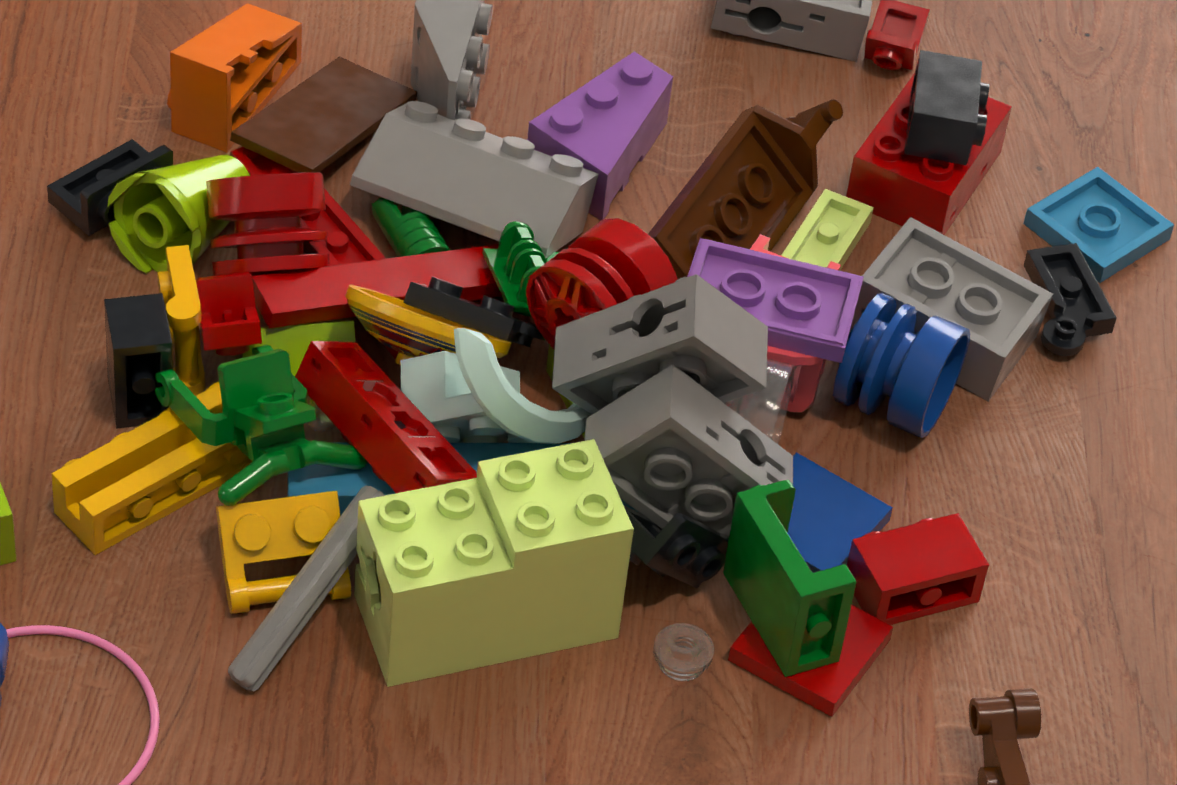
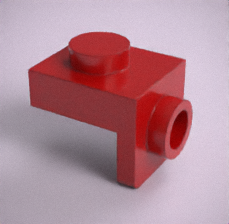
[864,0,930,71]
[196,272,262,356]

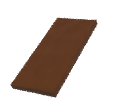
[230,56,417,173]

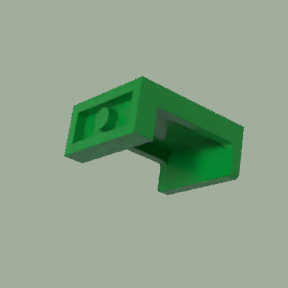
[723,479,857,677]

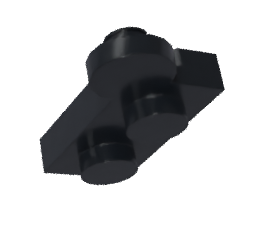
[1023,243,1117,356]
[403,276,545,348]

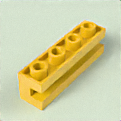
[51,382,253,555]

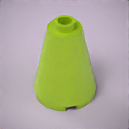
[108,155,250,274]

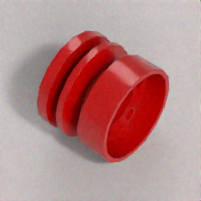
[206,172,330,276]
[526,218,678,350]

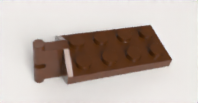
[648,99,843,279]

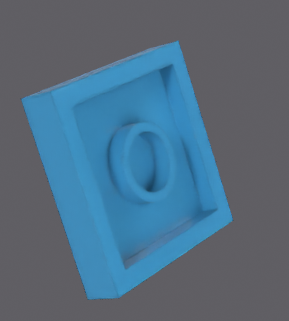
[1023,167,1174,283]

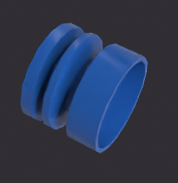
[833,293,970,438]

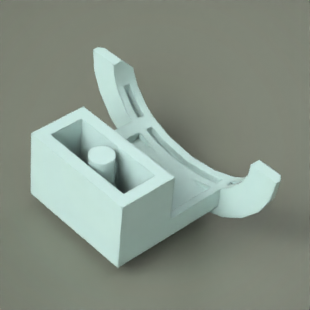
[401,328,592,444]

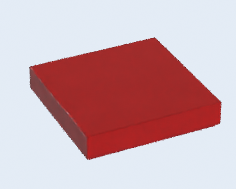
[728,605,893,717]

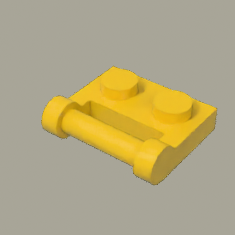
[157,245,205,396]
[215,491,351,614]

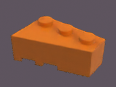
[167,3,302,153]

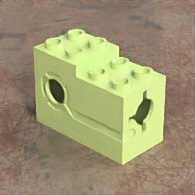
[354,439,634,687]

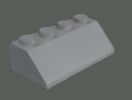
[350,101,599,258]

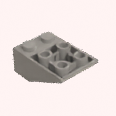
[411,0,493,120]

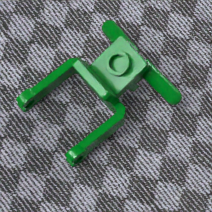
[155,345,367,506]

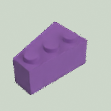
[527,51,673,221]

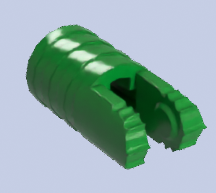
[371,197,450,257]

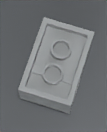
[711,0,872,62]
[852,217,1053,402]
[552,274,768,414]
[585,364,793,538]

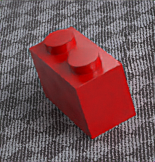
[847,513,989,625]

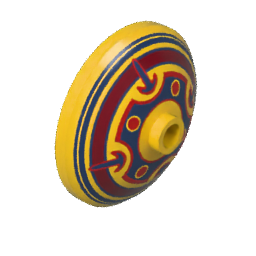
[345,285,511,365]

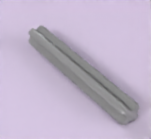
[228,485,385,692]

